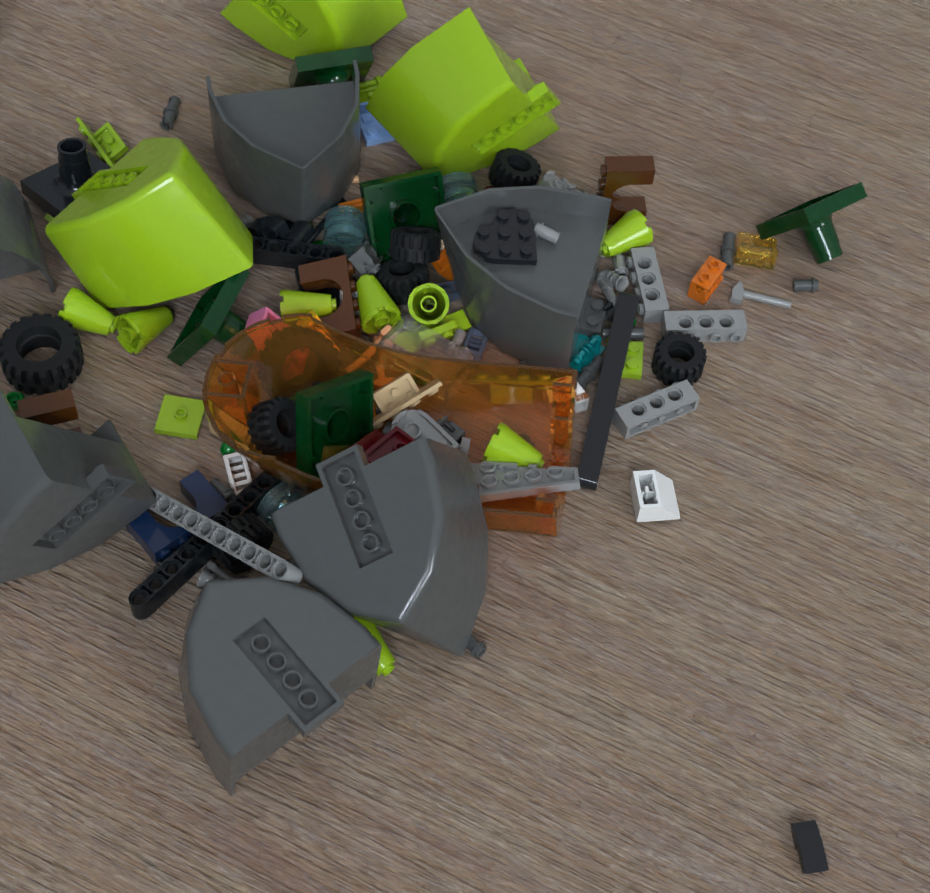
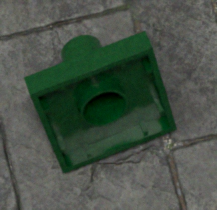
[288,45,374,88]
[359,166,445,263]
[756,182,867,264]
[167,270,256,366]
[290,369,373,482]

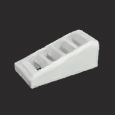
[223,450,252,496]

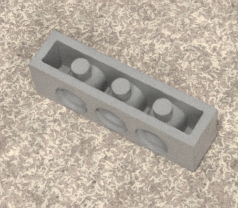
[626,247,670,323]
[660,310,748,343]
[612,379,700,439]

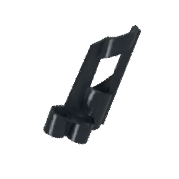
[247,197,347,243]

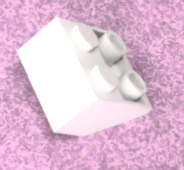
[629,470,680,522]

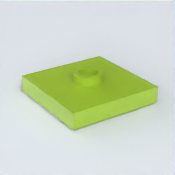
[154,394,207,440]

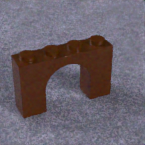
[596,156,656,225]
[298,255,363,342]
[14,388,82,433]

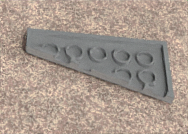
[469,459,581,503]

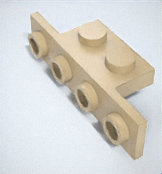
[373,371,443,430]

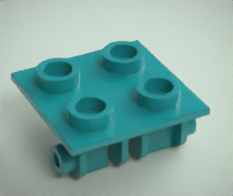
[570,334,606,374]

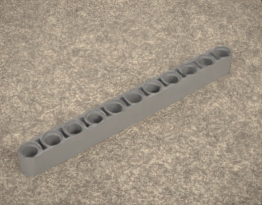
[148,485,302,585]

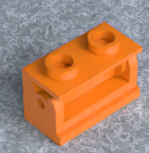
[687,256,727,305]

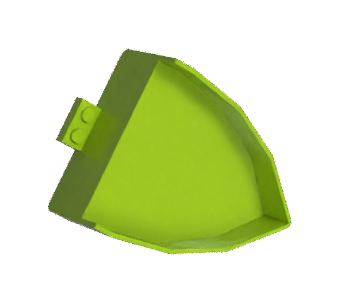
[220,0,407,60]
[366,7,561,177]
[45,137,253,308]

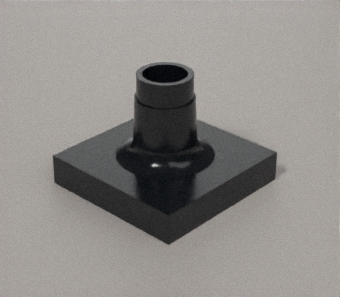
[20,138,111,218]

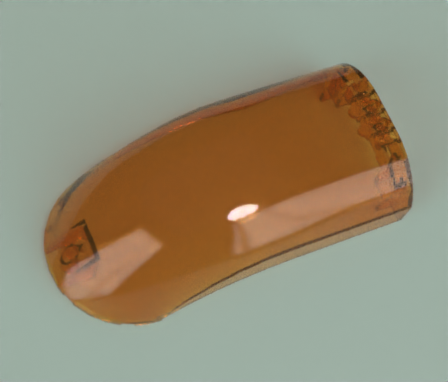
[202,313,577,538]

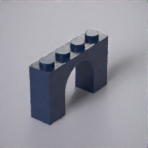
[125,470,228,563]

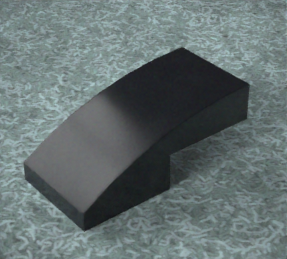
[791,820,829,874]

